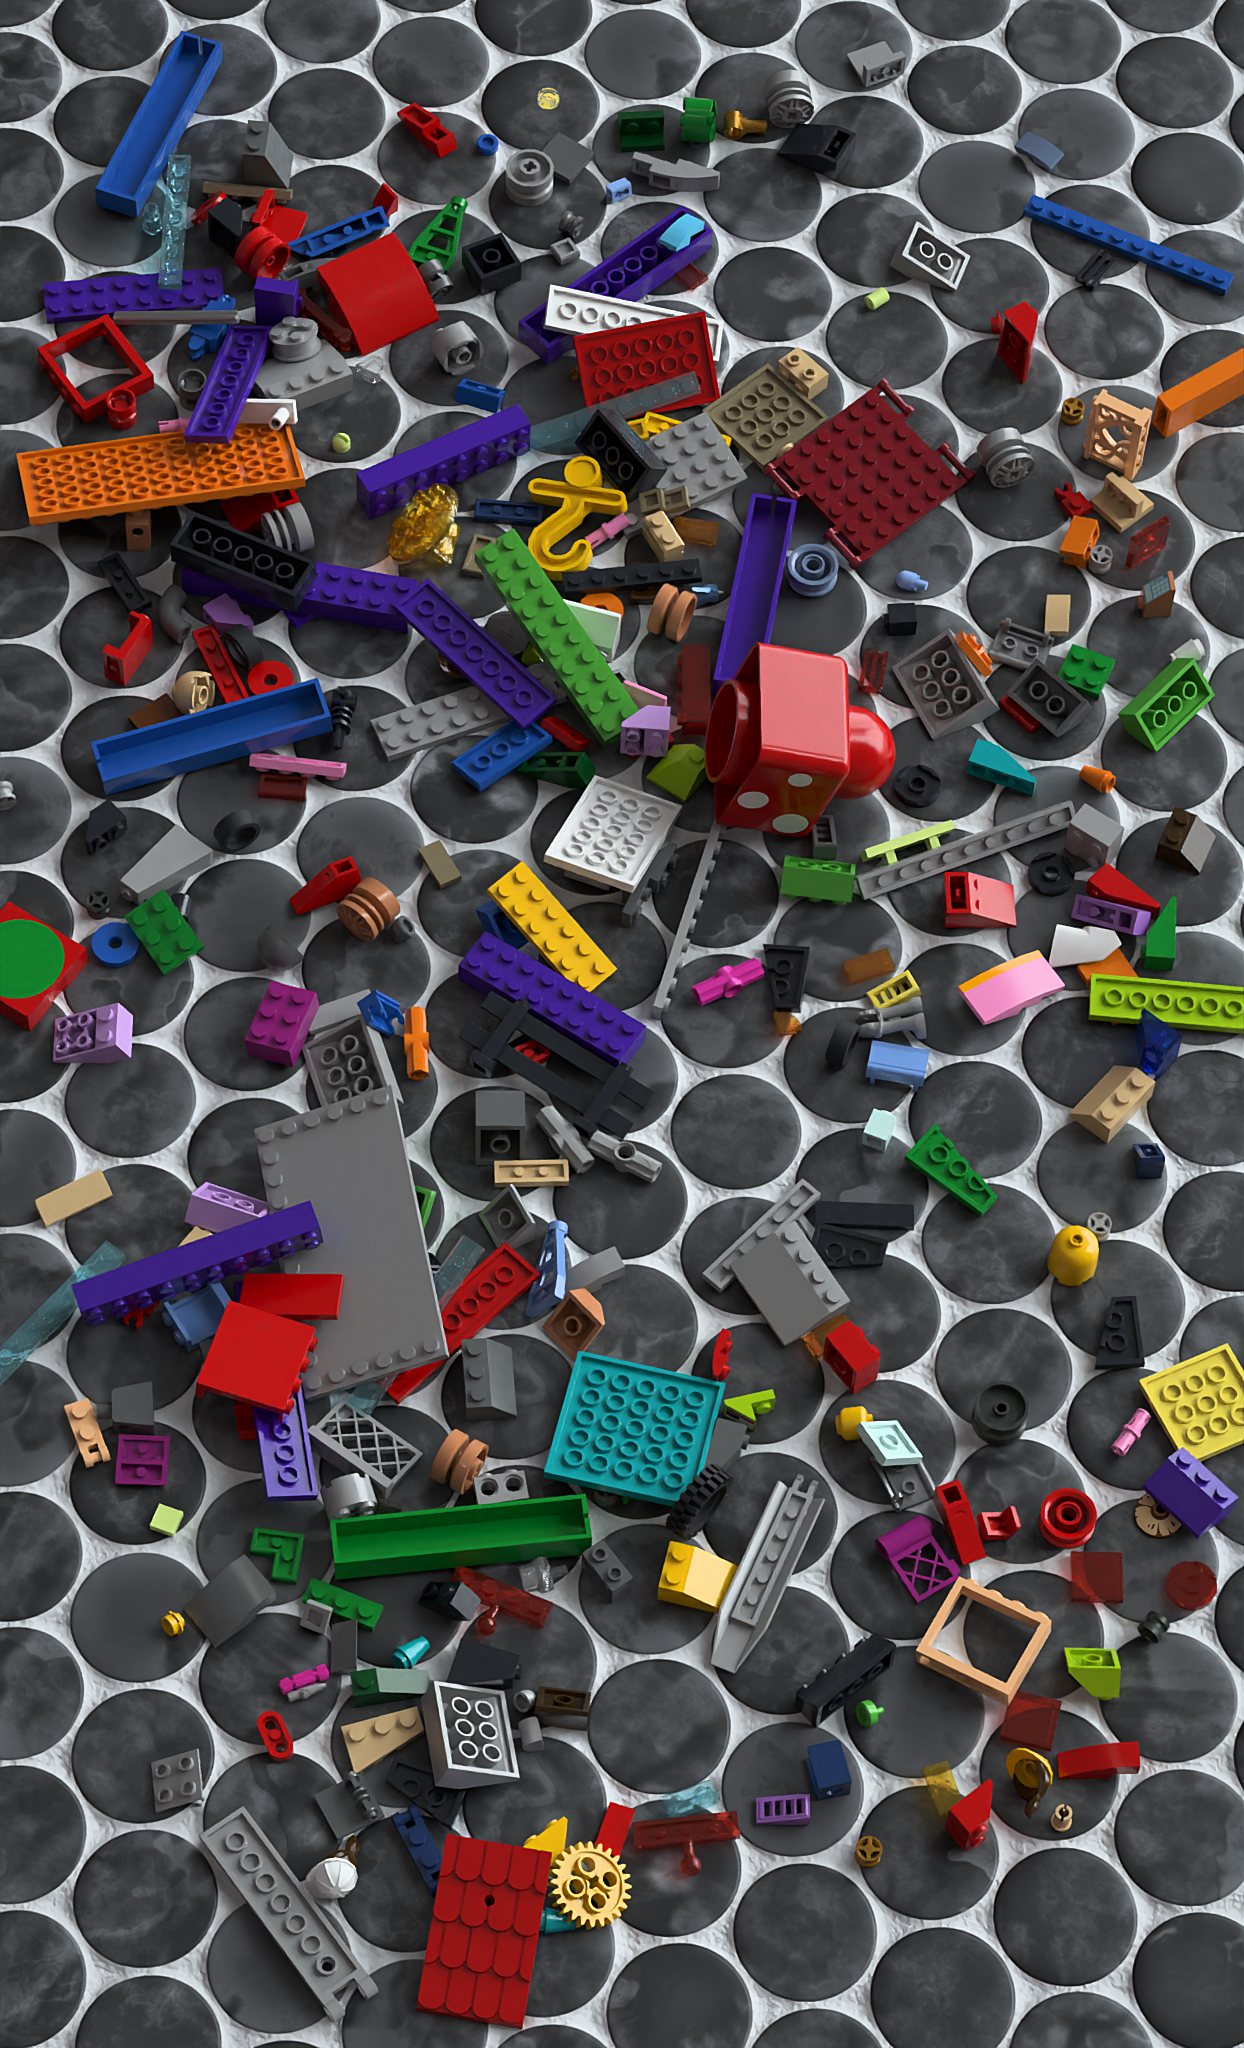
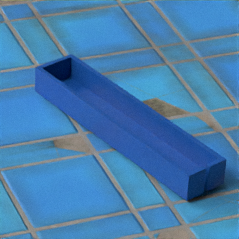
[95,31,223,218]
[90,678,333,795]

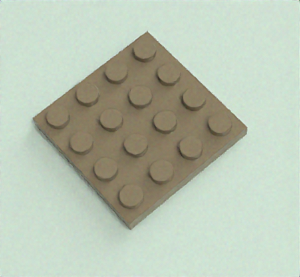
[702,363,830,470]

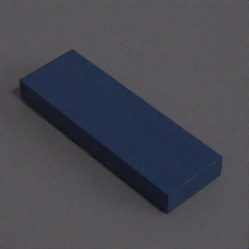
[473,498,544,527]

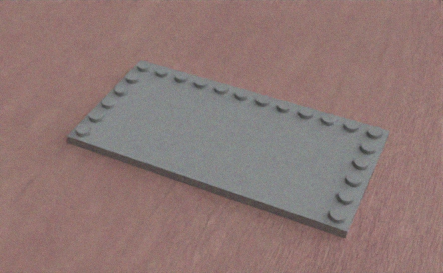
[254,1085,449,1401]

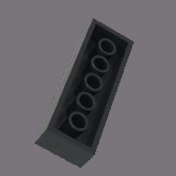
[170,511,317,612]

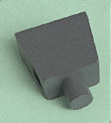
[97,1381,155,1436]

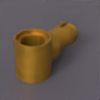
[723,110,767,140]

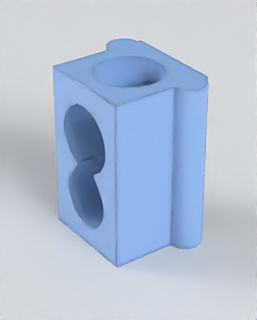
[606,178,632,203]

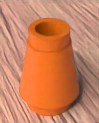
[1079,765,1116,793]

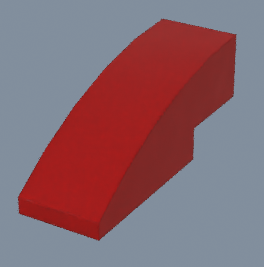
[397,103,457,158]
[1057,1741,1141,1780]

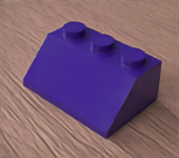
[1142,1447,1239,1539]

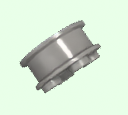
[269,316,321,362]

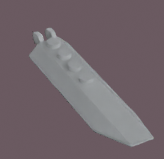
[710,1474,825,1674]

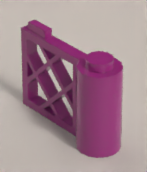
[875,1515,961,1605]

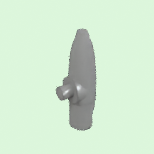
[287,1683,327,1702]

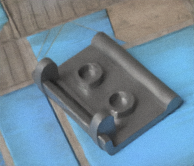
[988,618,1054,671]
[870,1443,936,1513]

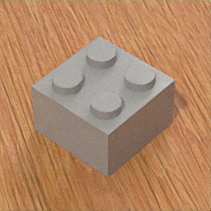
[1064,803,1125,869]

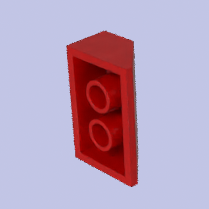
[997,301,1038,384]

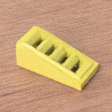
[866,970,921,1009]

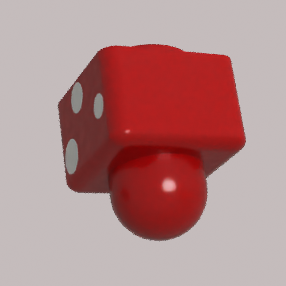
[705,642,896,838]

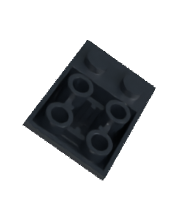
[777,124,856,180]

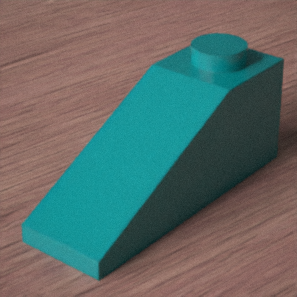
[966,739,1036,796]

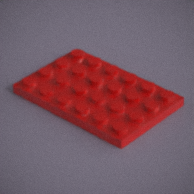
[572,311,720,422]

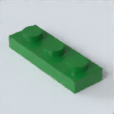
[302,1577,383,1632]

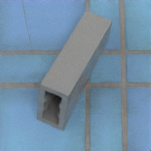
[120,824,214,906]

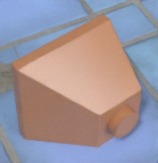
[542,1288,605,1361]

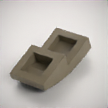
[639,485,691,515]

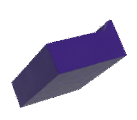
[254,276,303,327]

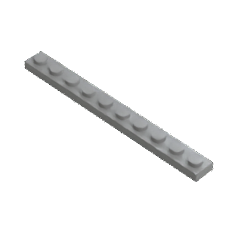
[855,800,1076,900]
[650,818,727,1020]

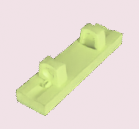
[860,820,955,866]

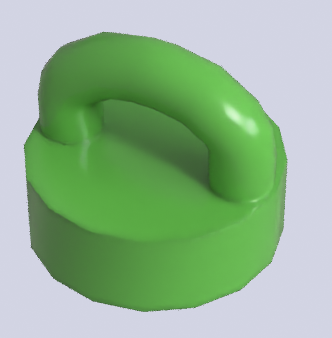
[856,1700,884,1727]

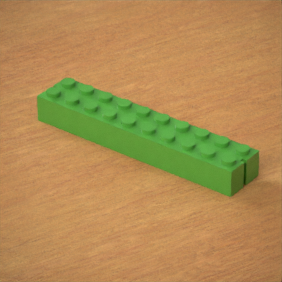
[474,528,639,749]

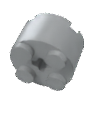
[432,321,484,375]
[320,1473,378,1521]

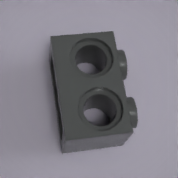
[581,1539,633,1604]

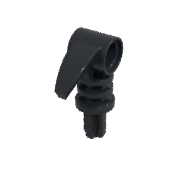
[329,686,357,751]

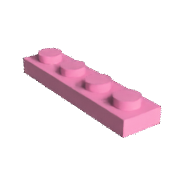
[249,752,347,780]

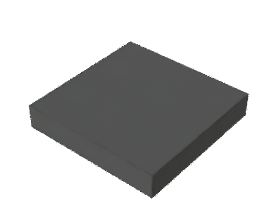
[541,132,595,185]

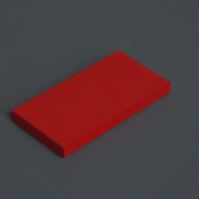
[239,1274,344,1320]

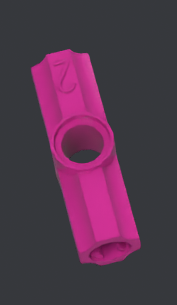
[691,958,764,1006]

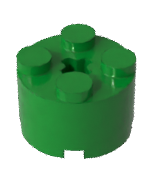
[679,97,717,143]

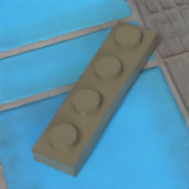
[202,181,293,203]

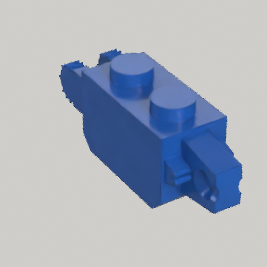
[188,294,236,362]

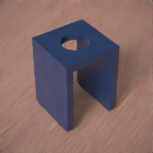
[805,1740,852,1801]

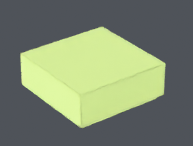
[150,1503,184,1537]

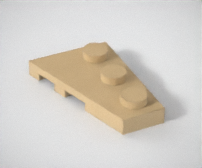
[341,1706,424,1774]

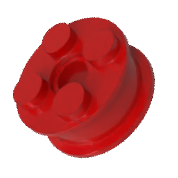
[1038,1488,1097,1549]

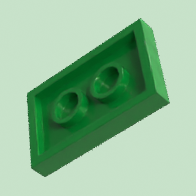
[124,889,205,976]

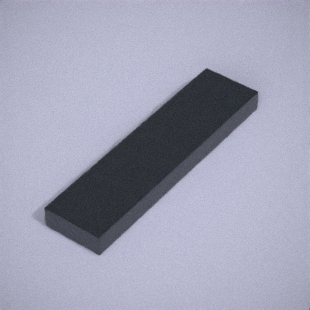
[815,1201,914,1231]

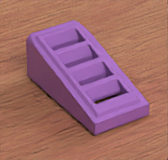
[756,1794,810,1825]

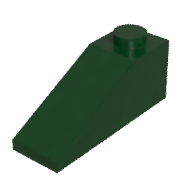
[517,752,596,788]
[350,1668,430,1708]

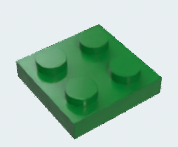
[1057,644,1115,700]

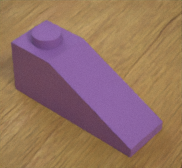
[1071,894,1151,936]

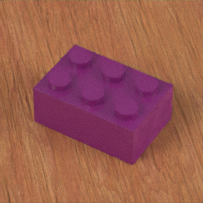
[244,981,319,1067]

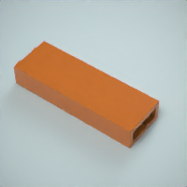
[1152,348,1244,438]

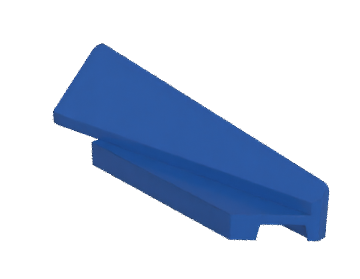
[287,206,390,258]

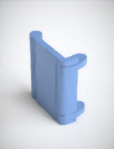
[866,1040,930,1092]

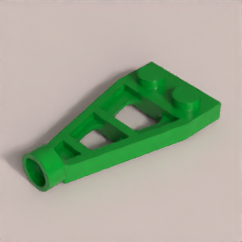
[408,196,468,275]

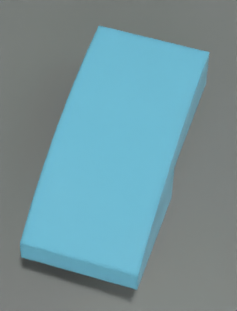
[659,214,705,251]

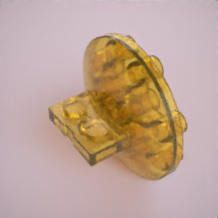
[387,483,461,566]

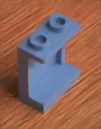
[161,1282,232,1352]

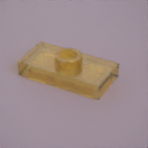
[922,1760,961,1818]

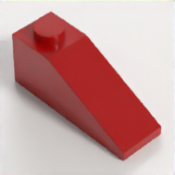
[1086,862,1161,920]

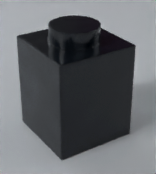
[882,602,918,636]

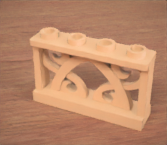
[1082,389,1152,481]

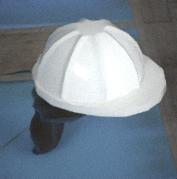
[305,1835,359,1899]

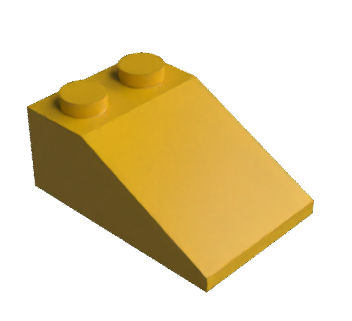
[657,1541,739,1613]

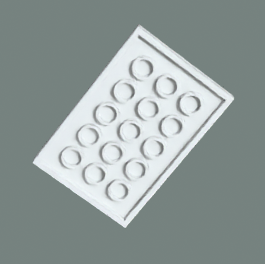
[543,775,682,893]

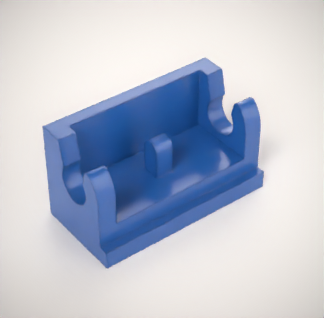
[357,990,404,1036]

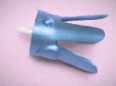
[688,584,724,607]

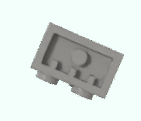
[847,41,906,87]

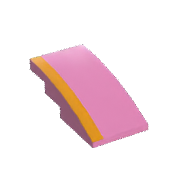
[956,950,1065,1025]

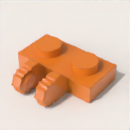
[955,631,992,678]

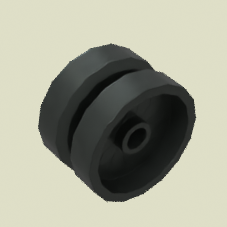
[971,1381,1030,1446]

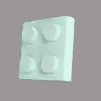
[856,1420,923,1466]

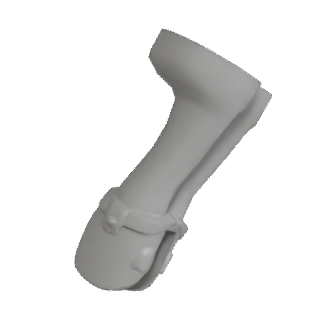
[855,996,927,1039]

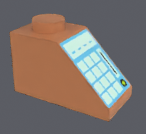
[1137,571,1176,618]

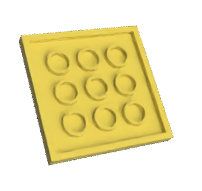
[1138,1343,1244,1462]

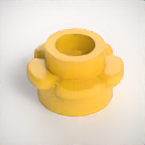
[161,1611,185,1636]

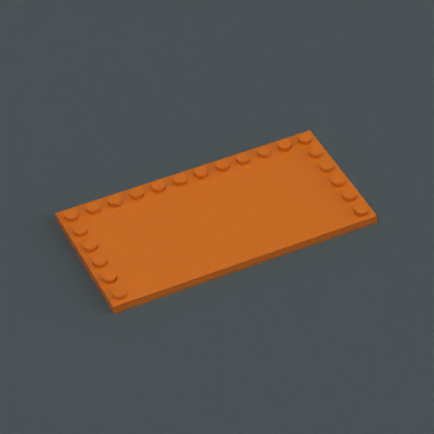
[16,423,306,526]

